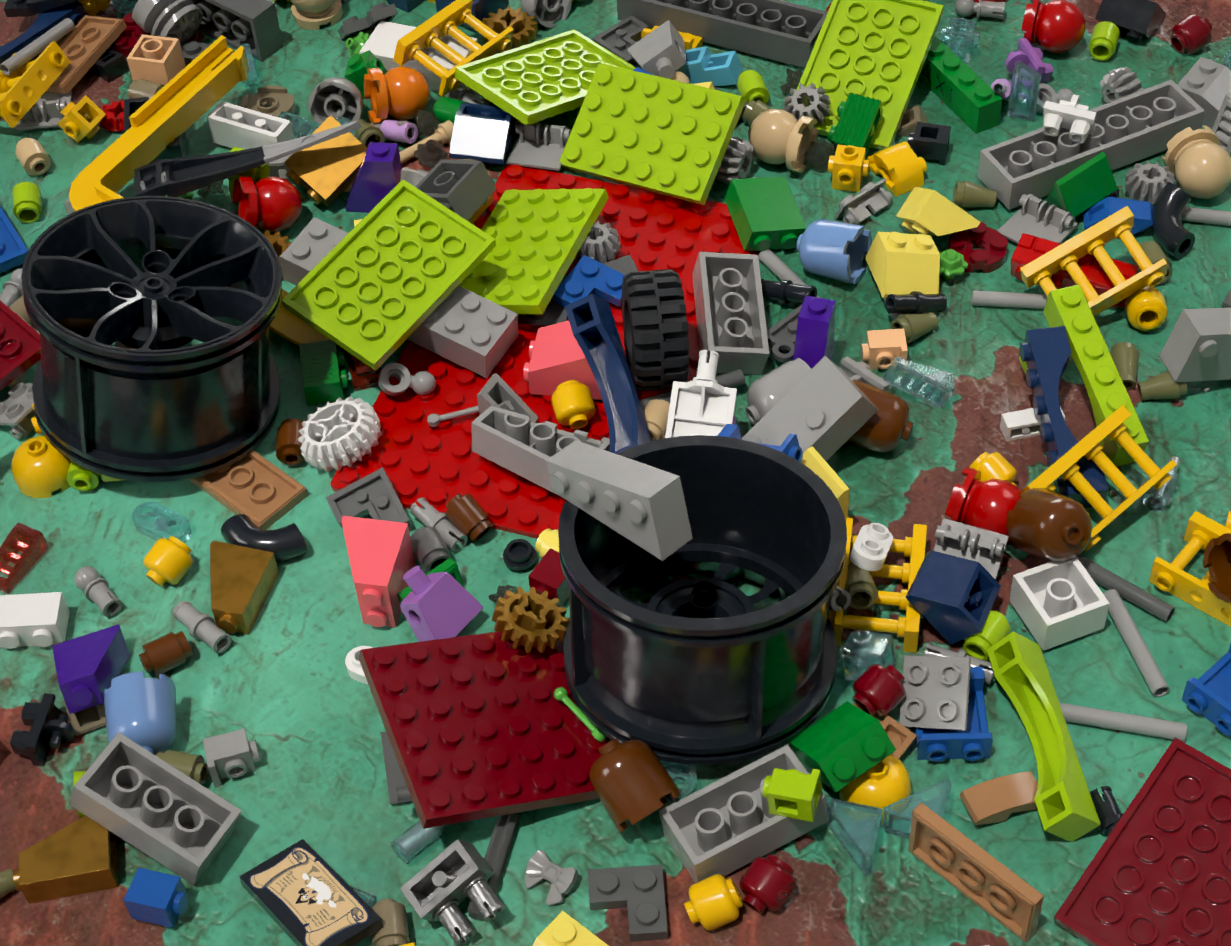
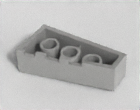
[471,406,610,495]
[545,440,693,561]

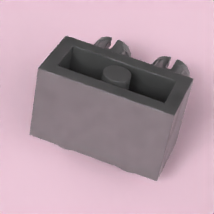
[400,839,505,946]

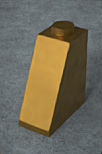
[210,540,279,635]
[13,815,118,904]

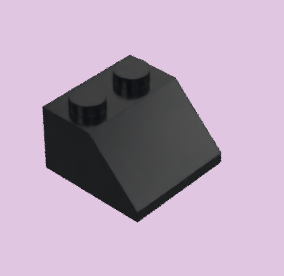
[1095,0,1166,41]

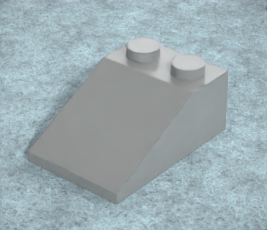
[1177,57,1231,134]

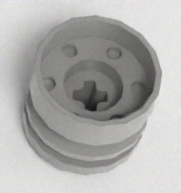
[132,0,203,46]

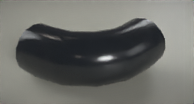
[1151,182,1195,259]
[221,514,308,562]

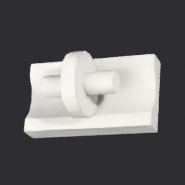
[1043,94,1097,143]

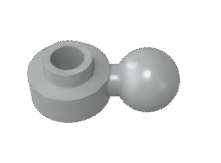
[1027,83,1074,113]
[378,363,436,396]

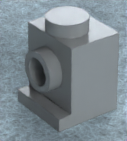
[203,728,261,787]

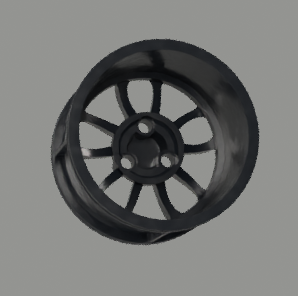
[21,196,282,482]
[558,435,847,765]

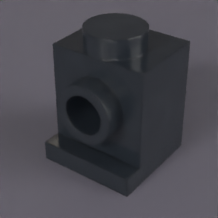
[908,122,951,166]

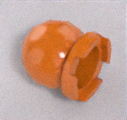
[364,66,430,124]

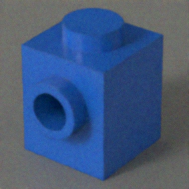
[123,868,189,928]

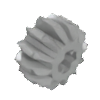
[1100,67,1145,103]
[784,82,831,128]
[716,136,755,185]
[1125,161,1175,206]
[574,220,621,263]

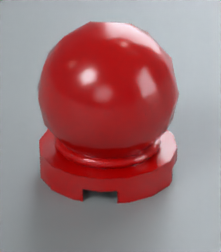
[1021,0,1086,53]
[232,176,302,233]
[945,467,1022,543]

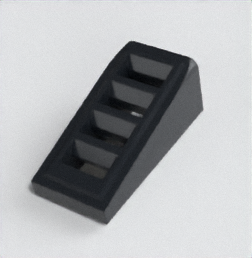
[89,49,129,82]

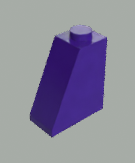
[345,142,402,213]
[793,295,836,369]
[52,624,130,714]

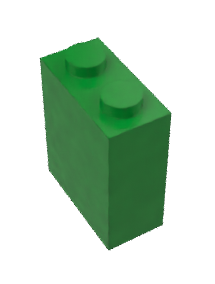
[725,177,806,251]
[789,701,896,792]

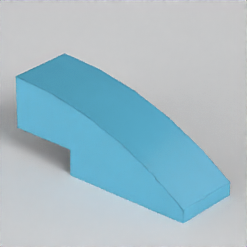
[676,46,742,86]

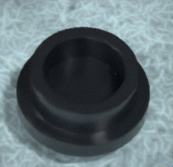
[503,539,536,570]

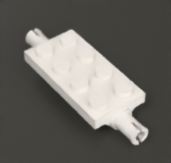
[665,350,737,438]

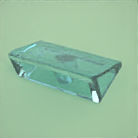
[1007,61,1041,122]

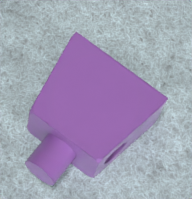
[400,566,483,642]

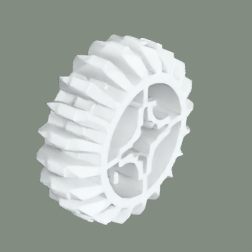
[298,396,382,472]

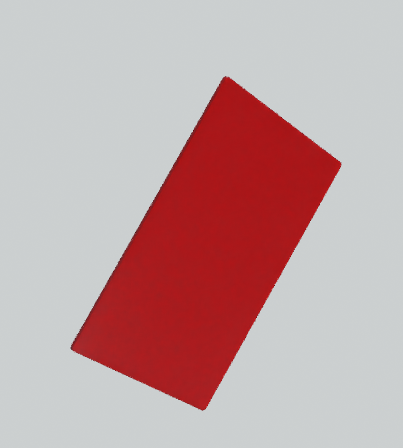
[330,164,759,539]

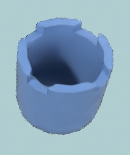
[797,219,872,284]
[104,671,176,755]

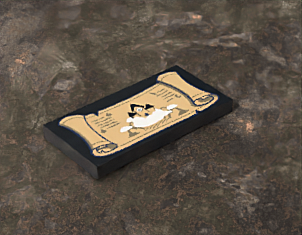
[239,839,383,946]

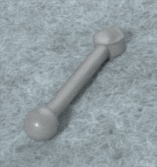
[427,406,479,427]

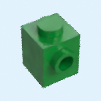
[344,50,388,99]

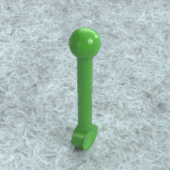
[554,687,607,742]

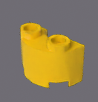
[866,141,927,197]

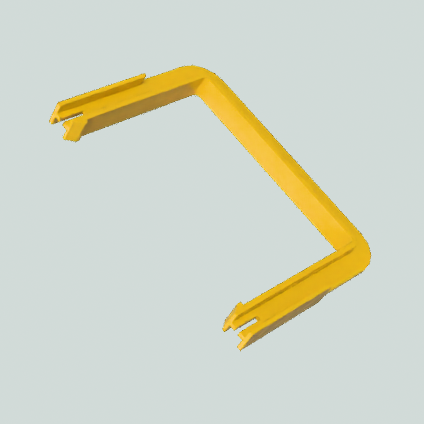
[69,35,494,345]

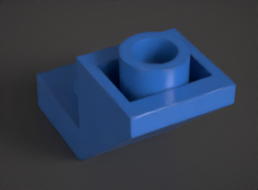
[1083,197,1153,235]

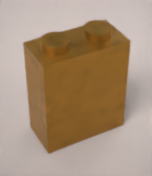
[284,115,367,208]

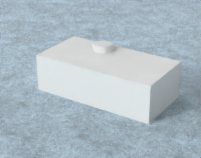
[359,21,478,92]

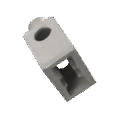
[627,20,686,79]

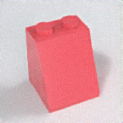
[523,320,602,400]
[341,516,416,628]

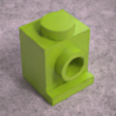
[762,768,822,822]

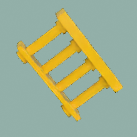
[393,0,514,97]
[0,41,71,128]
[1020,206,1167,316]
[1021,405,1177,551]
[1149,511,1231,627]
[829,518,927,653]

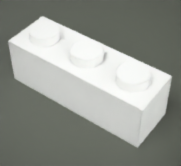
[1000,407,1065,441]

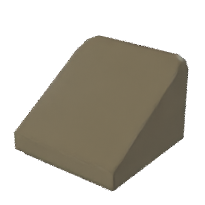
[896,105,929,137]
[64,703,106,736]

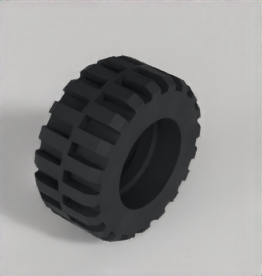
[622,269,689,391]

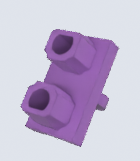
[1005,38,1054,89]

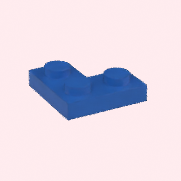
[553,255,625,307]

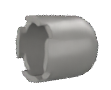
[746,358,811,425]

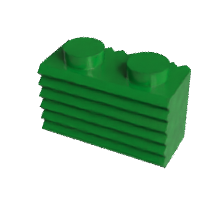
[828,92,883,158]
[299,340,349,406]

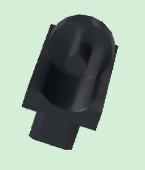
[10,693,75,767]

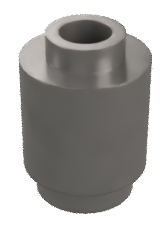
[410,527,451,572]

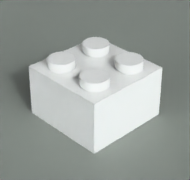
[1009,557,1110,651]

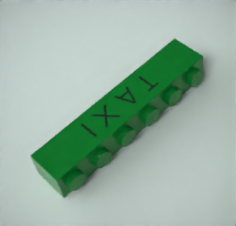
[918,36,1002,134]

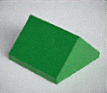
[1046,152,1118,217]

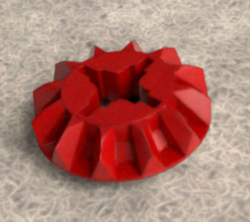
[99,99,124,131]

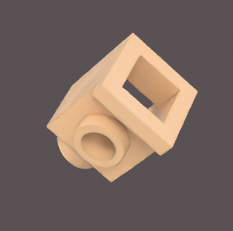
[861,328,908,372]

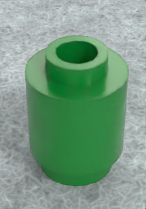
[433,96,468,124]

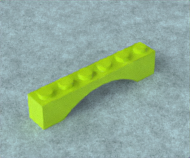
[1043,284,1149,466]
[987,631,1101,842]

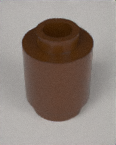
[276,418,305,465]
[445,493,493,542]
[138,631,193,676]

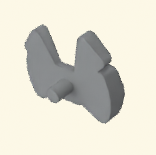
[525,850,578,906]

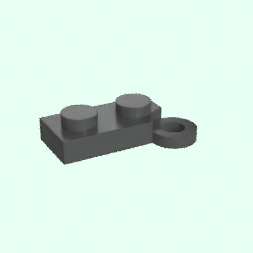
[767,304,802,362]

